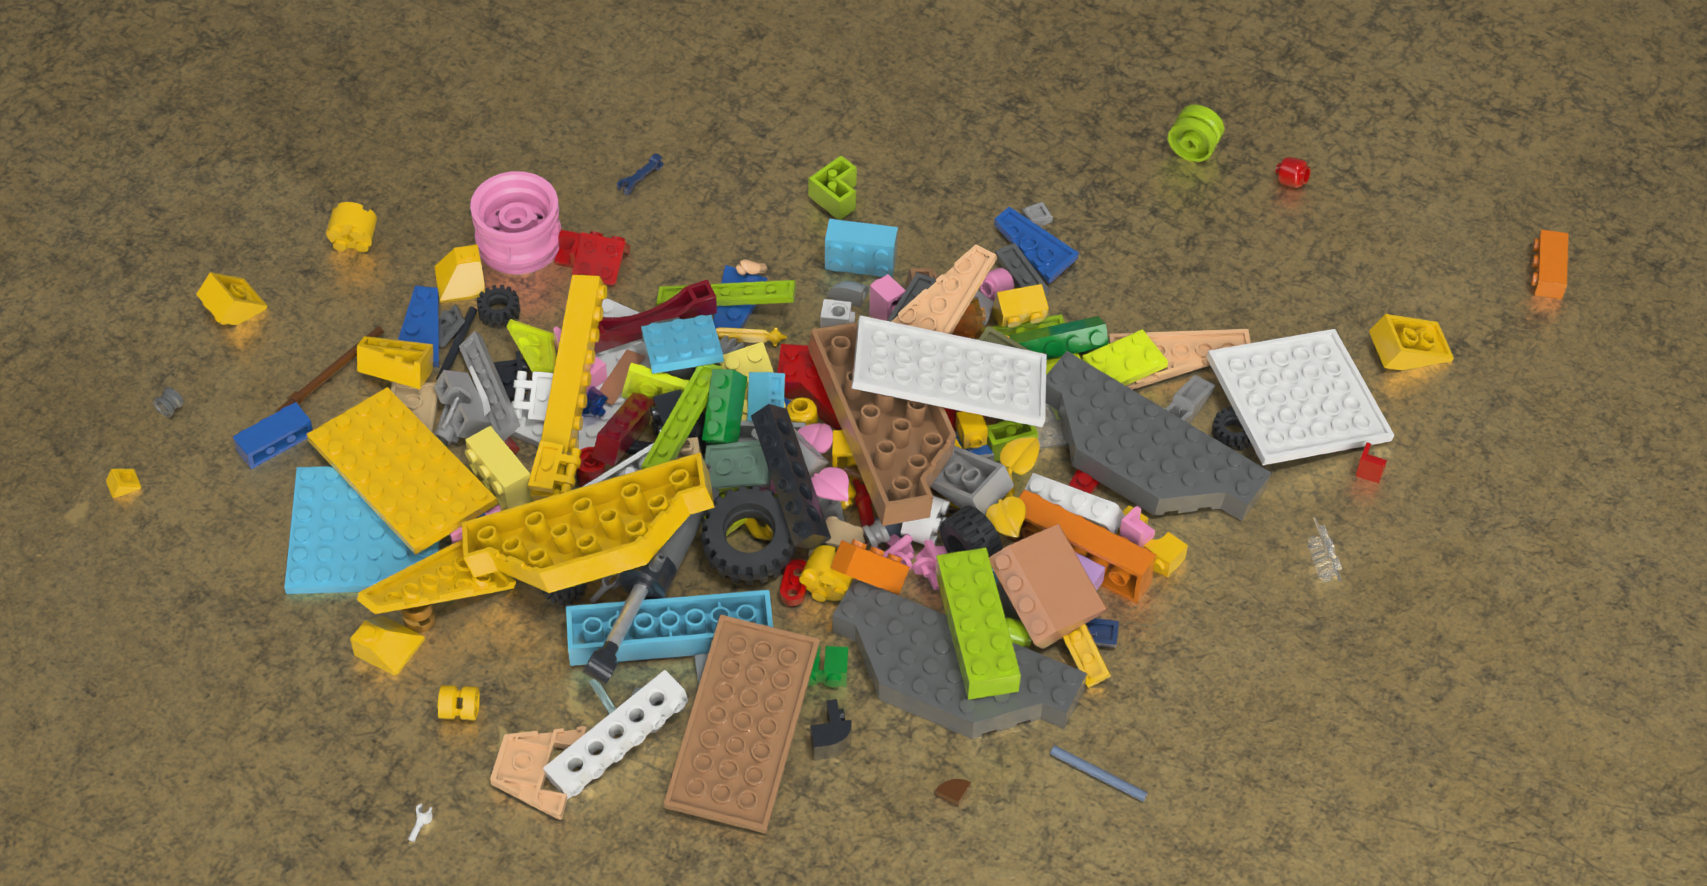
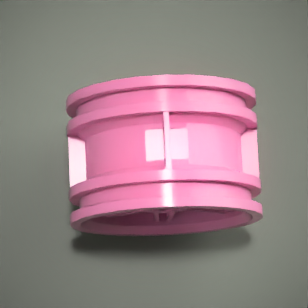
[470,172,561,274]

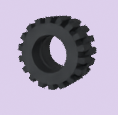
[940,505,1003,557]

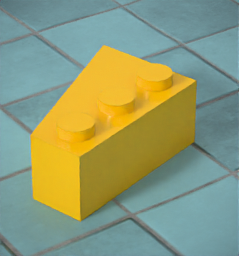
[357,336,433,389]

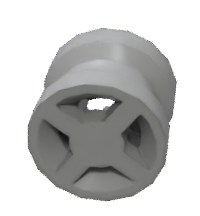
[862,519,890,548]

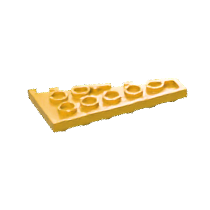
[357,540,516,614]

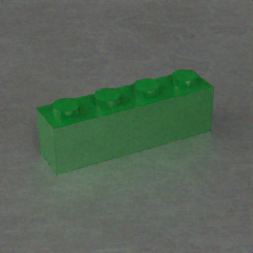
[1008,316,1109,359]

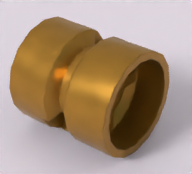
[401,604,436,633]

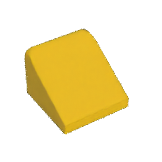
[106,469,141,498]

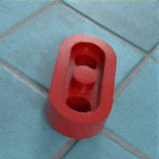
[780,559,807,606]

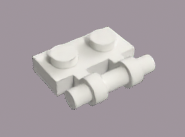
[511,371,554,422]

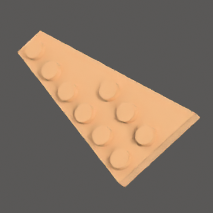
[891,245,997,334]

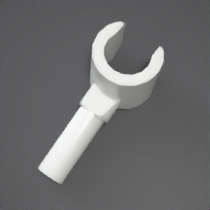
[408,803,432,842]

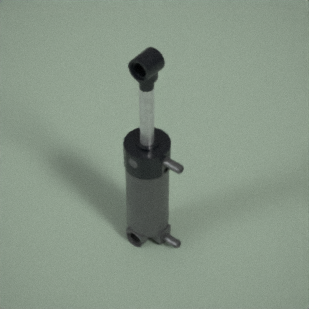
[582,463,720,685]

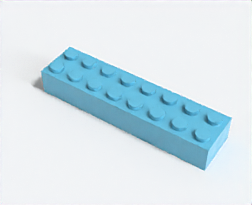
[566,590,773,666]

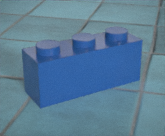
[232,402,313,469]

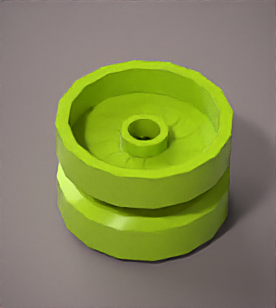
[1167,105,1224,162]

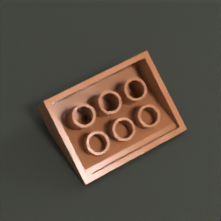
[989,524,1107,649]

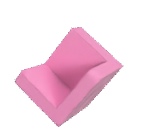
[1119,506,1155,547]

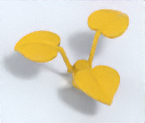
[940,437,1040,538]

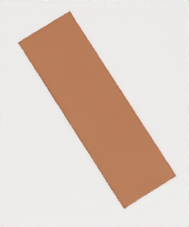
[594,349,646,405]

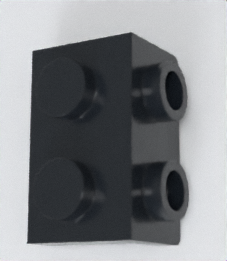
[493,351,530,403]

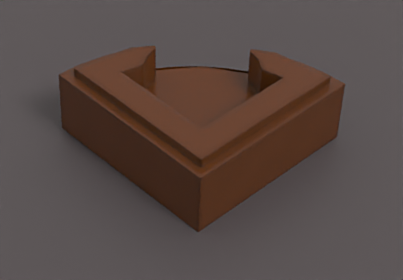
[935,779,971,806]

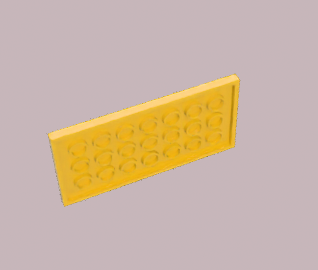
[306,387,498,555]

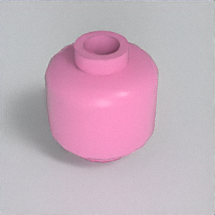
[980,268,1014,301]

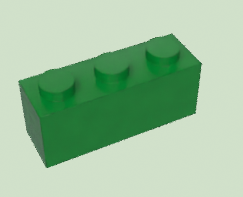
[702,369,748,445]

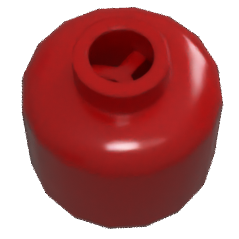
[1275,157,1311,188]

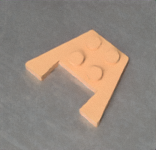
[490,726,587,820]

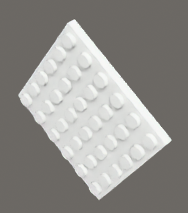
[1206,329,1394,465]

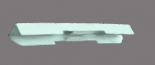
[588,679,616,714]

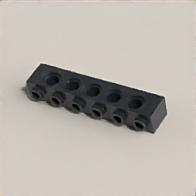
[751,404,831,550]

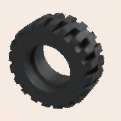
[702,485,796,585]

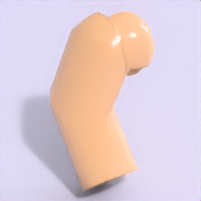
[736,259,767,275]

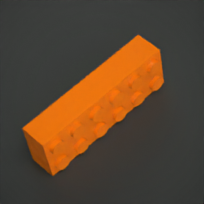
[1007,489,1156,604]

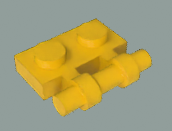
[528,441,581,493]

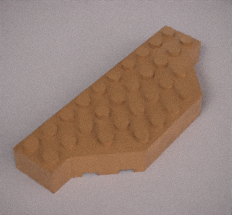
[808,322,956,526]

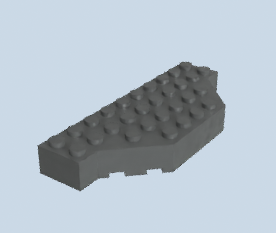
[1046,351,1272,521]
[833,579,1087,739]

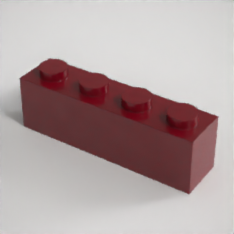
[592,392,653,466]

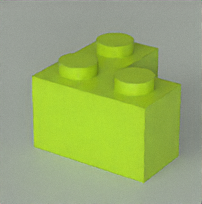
[808,156,857,220]
[987,418,1038,461]

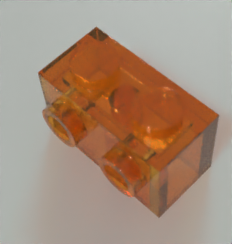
[952,298,986,340]

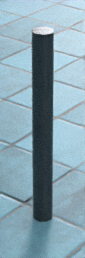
[436,307,477,380]

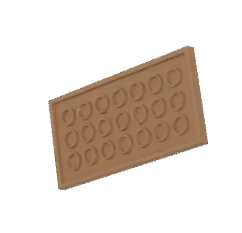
[663,615,820,833]

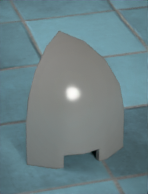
[827,281,869,307]

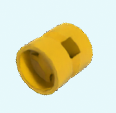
[438,685,480,720]

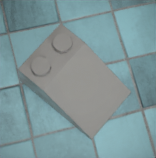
[931,446,1014,516]

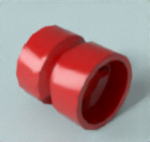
[576,447,608,488]

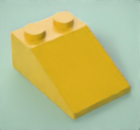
[1369,314,1454,370]

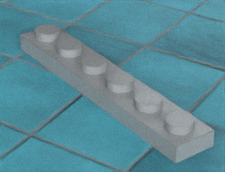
[459,331,521,441]

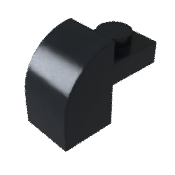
[810,699,852,761]

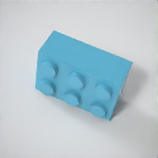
[825,219,898,278]

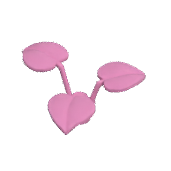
[760,423,849,501]

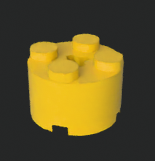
[326,202,377,252]
[799,546,855,602]

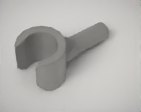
[589,575,620,604]

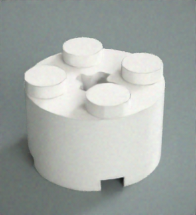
[900,495,950,545]

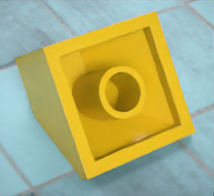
[434,244,485,304]
[350,616,425,676]

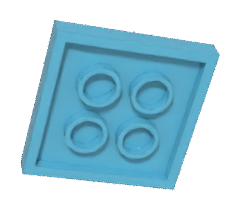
[641,315,724,374]

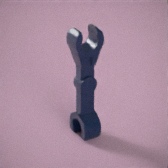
[617,153,663,195]

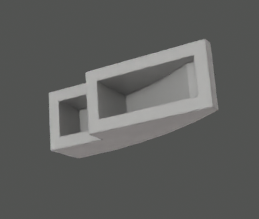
[1165,375,1215,424]

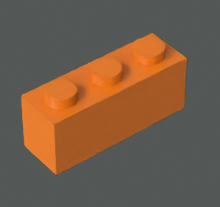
[1531,229,1568,299]
[830,539,910,595]

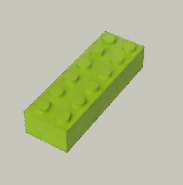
[935,548,1021,700]

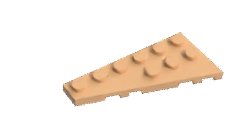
[1108,329,1251,390]

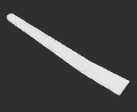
[469,365,491,417]

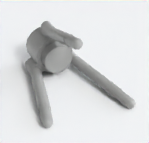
[433,397,461,447]

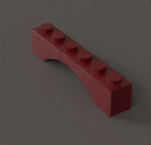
[594,279,717,354]

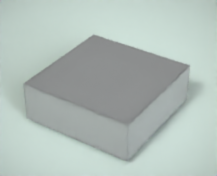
[1022,202,1053,227]

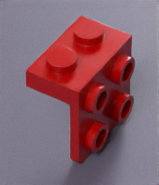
[572,231,631,286]

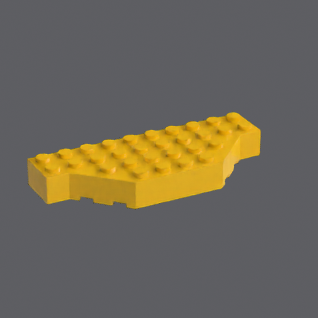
[462,452,714,593]

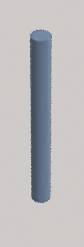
[1050,745,1148,802]

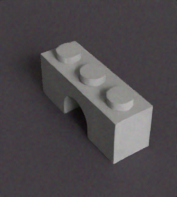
[433,370,491,438]

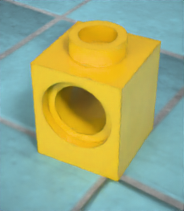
[955,411,988,449]

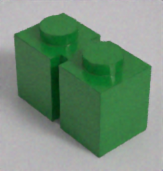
[808,645,848,688]

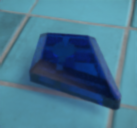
[582,386,608,417]

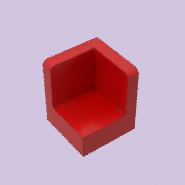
[554,229,581,268]
[1356,442,1387,484]

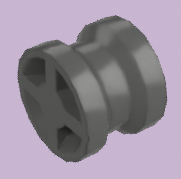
[153,387,184,418]

